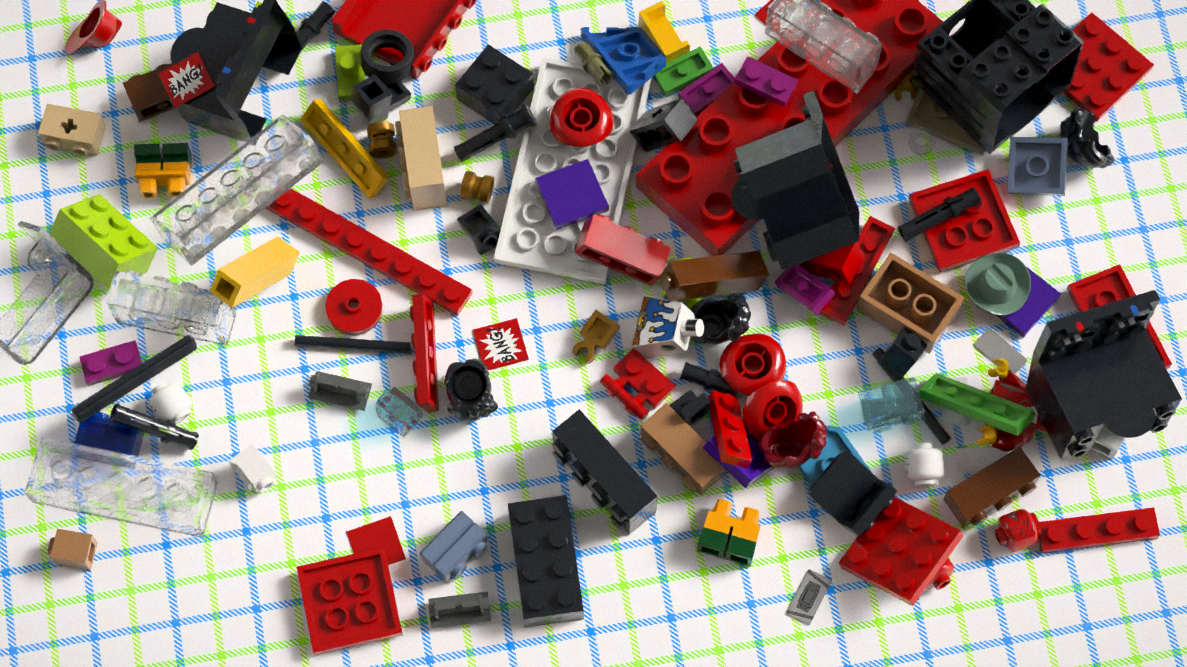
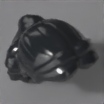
[1060,108,1115,169]
[690,294,751,344]
[444,358,498,421]

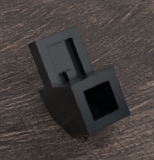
[351,74,412,123]

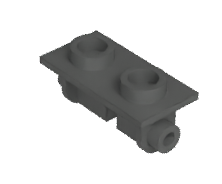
[308,371,372,411]
[428,591,491,629]

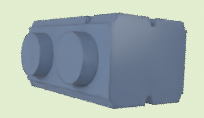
[420,511,488,582]

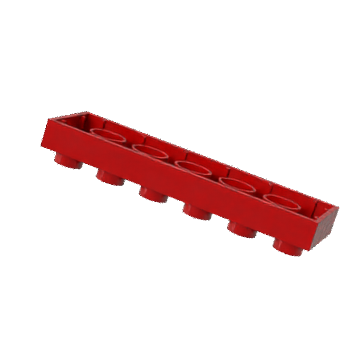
[636,0,943,256]

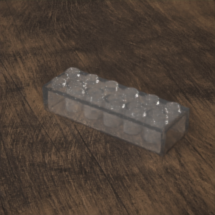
[149,114,324,266]
[24,437,218,538]

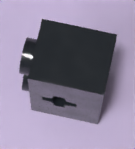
[629,99,698,152]

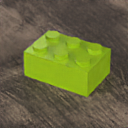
[49,194,158,289]

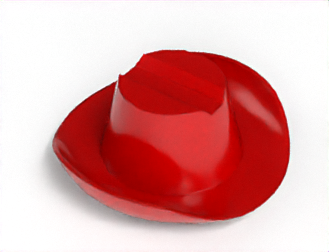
[549,88,614,147]
[719,333,786,396]
[742,380,803,441]

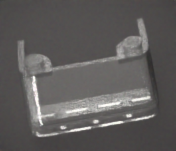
[0,221,94,365]

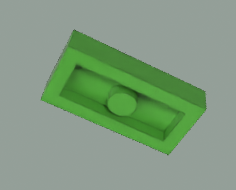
[653,46,714,97]

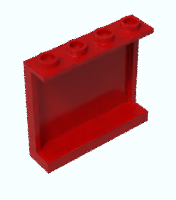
[331,0,476,79]

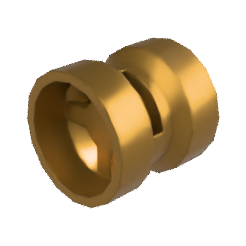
[367,121,397,159]
[460,171,495,204]

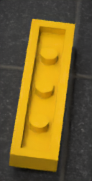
[300,99,390,198]

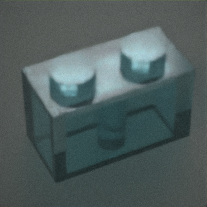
[858,377,925,433]

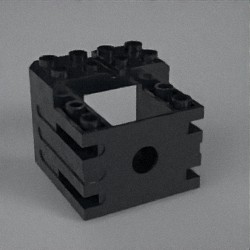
[912,0,1084,154]

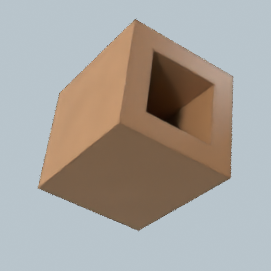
[48,529,98,571]

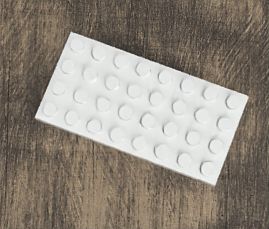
[494,57,651,285]

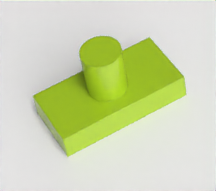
[335,44,365,101]

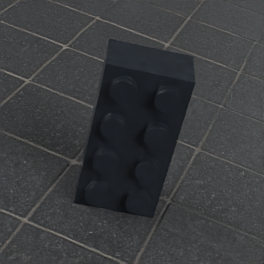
[552,409,658,535]
[507,495,584,628]

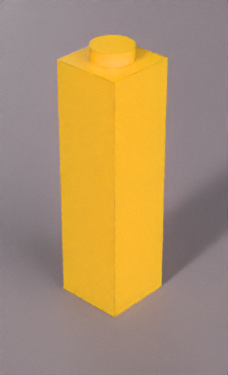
[209,237,300,308]

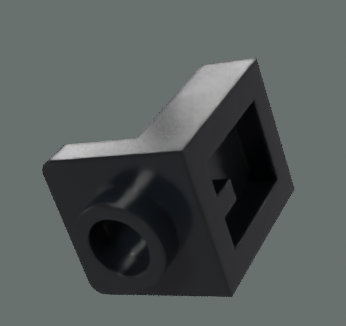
[457,204,500,255]
[669,390,710,426]

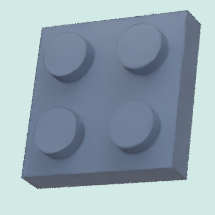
[1007,137,1068,196]

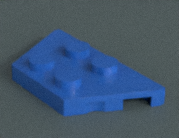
[580,27,666,95]

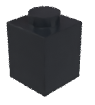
[877,327,928,380]

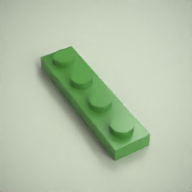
[919,373,1034,436]

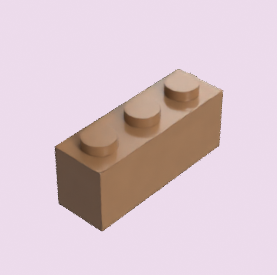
[640,403,727,496]

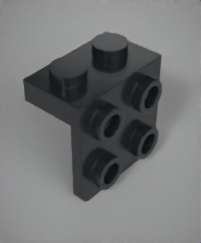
[808,450,897,537]

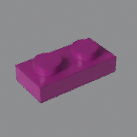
[734,56,798,107]
[678,63,735,117]
[774,265,835,315]
[79,340,142,386]

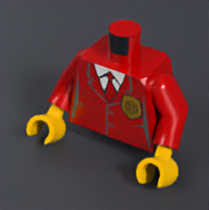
[977,358,1046,452]

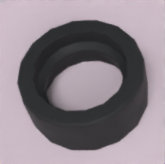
[361,29,414,84]

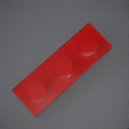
[708,391,752,469]

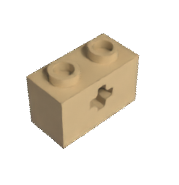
[38,103,106,156]

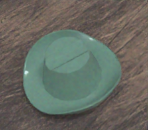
[964,253,1031,315]

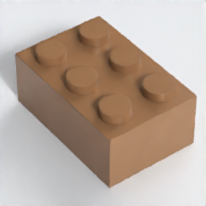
[856,252,965,354]

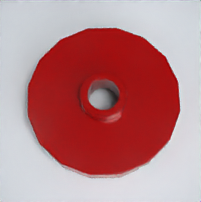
[325,279,383,335]

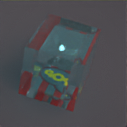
[375,386,423,438]

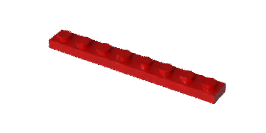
[265,182,473,316]

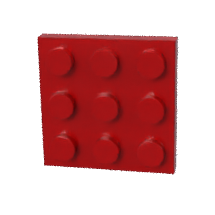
[1063,12,1154,122]
[908,169,1021,273]
[838,496,963,607]
[296,547,403,655]

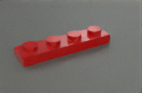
[818,216,895,326]
[410,293,439,413]
[1038,507,1160,554]

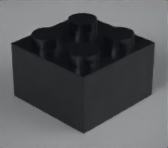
[455,44,534,125]

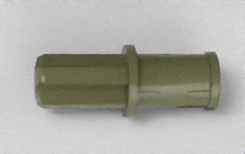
[574,41,613,86]

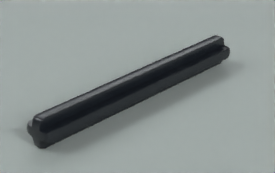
[71,335,197,423]

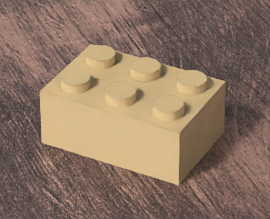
[395,106,447,210]

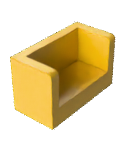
[638,1,690,63]

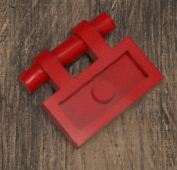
[599,348,676,421]

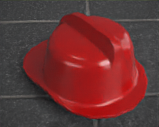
[65,0,122,54]

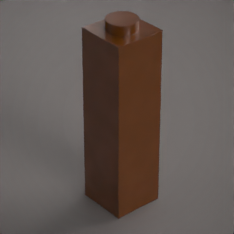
[660,251,770,301]

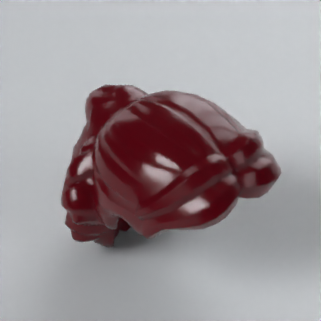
[759,411,827,468]

